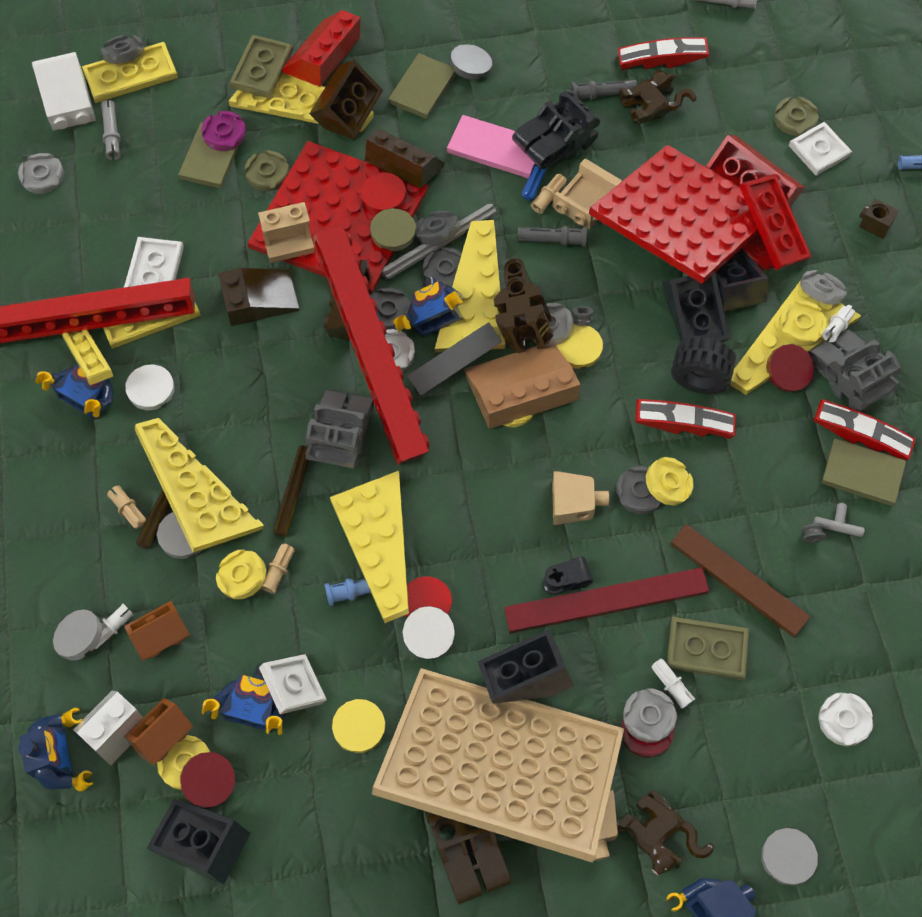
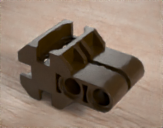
[494,258,554,353]
[425,811,512,905]

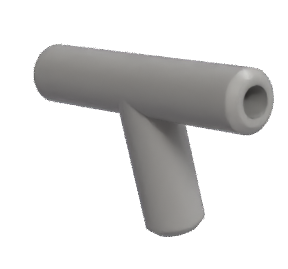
[813,503,865,537]

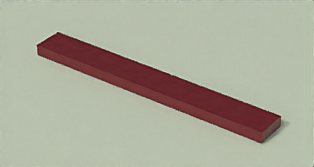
[504,567,709,634]

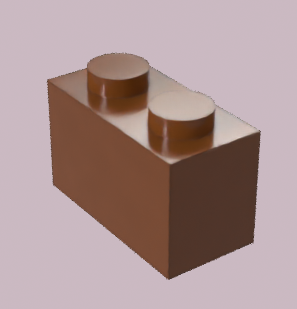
[124,601,190,661]
[124,698,194,765]

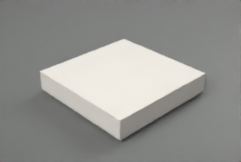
[789,122,852,176]
[259,654,326,714]

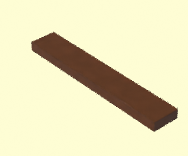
[670,524,811,638]

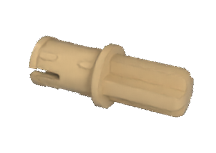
[531,174,566,214]
[107,485,146,529]
[261,544,294,594]

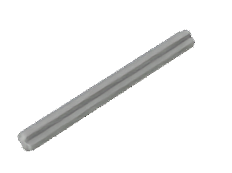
[382,204,496,280]

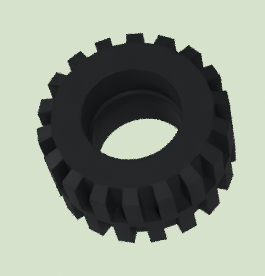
[671,337,737,394]

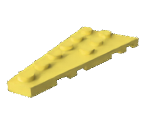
[228,73,374,132]
[435,220,505,353]
[730,280,861,395]
[135,418,264,553]
[330,471,409,623]

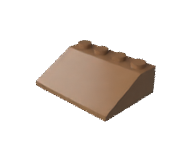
[464,345,580,429]

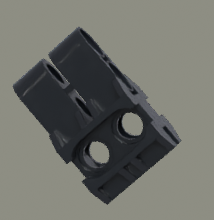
[512,91,600,170]

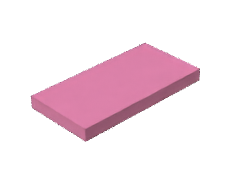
[447,115,535,179]

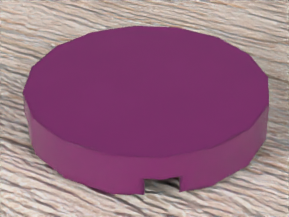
[201,111,246,151]

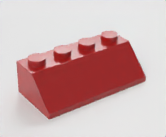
[282,10,361,87]
[706,135,805,207]

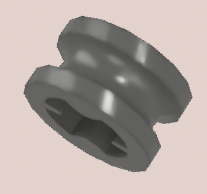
[572,306,593,326]
[801,523,826,543]

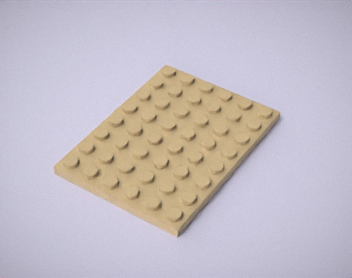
[372,668,624,863]

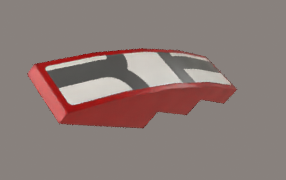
[618,37,710,70]
[635,399,735,439]
[814,400,916,461]

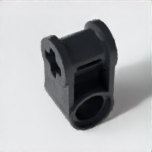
[542,557,594,595]

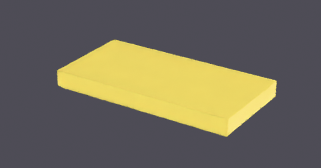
[82,42,178,103]

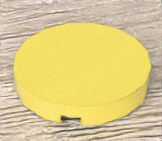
[779,300,827,345]
[556,324,603,369]
[646,457,694,506]
[216,550,267,599]
[332,699,385,754]
[157,735,210,790]

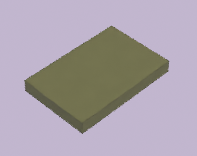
[229,35,293,99]
[388,53,456,119]
[178,123,239,189]
[821,438,906,506]
[666,617,749,680]

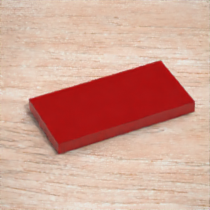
[739,174,812,270]

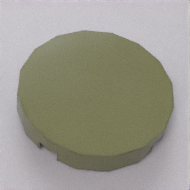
[774,97,819,136]
[245,150,289,191]
[370,208,416,251]

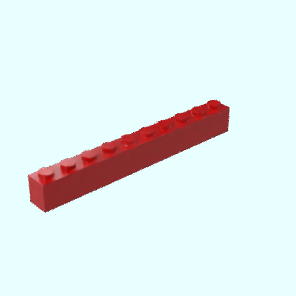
[313,225,430,465]
[0,278,195,343]

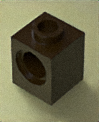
[859,198,899,239]

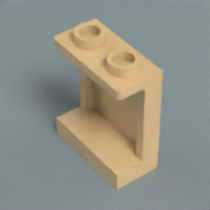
[553,159,622,229]
[258,202,315,263]

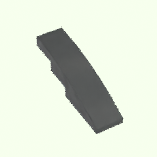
[408,322,502,395]

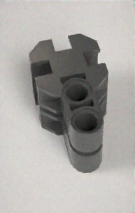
[808,330,901,411]
[306,389,374,469]

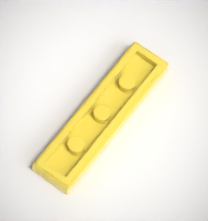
[103,303,201,349]
[62,330,113,385]

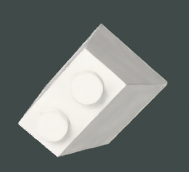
[32,52,96,131]
[73,691,143,766]

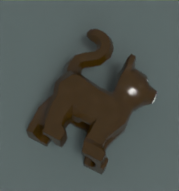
[620,71,697,125]
[617,789,714,875]

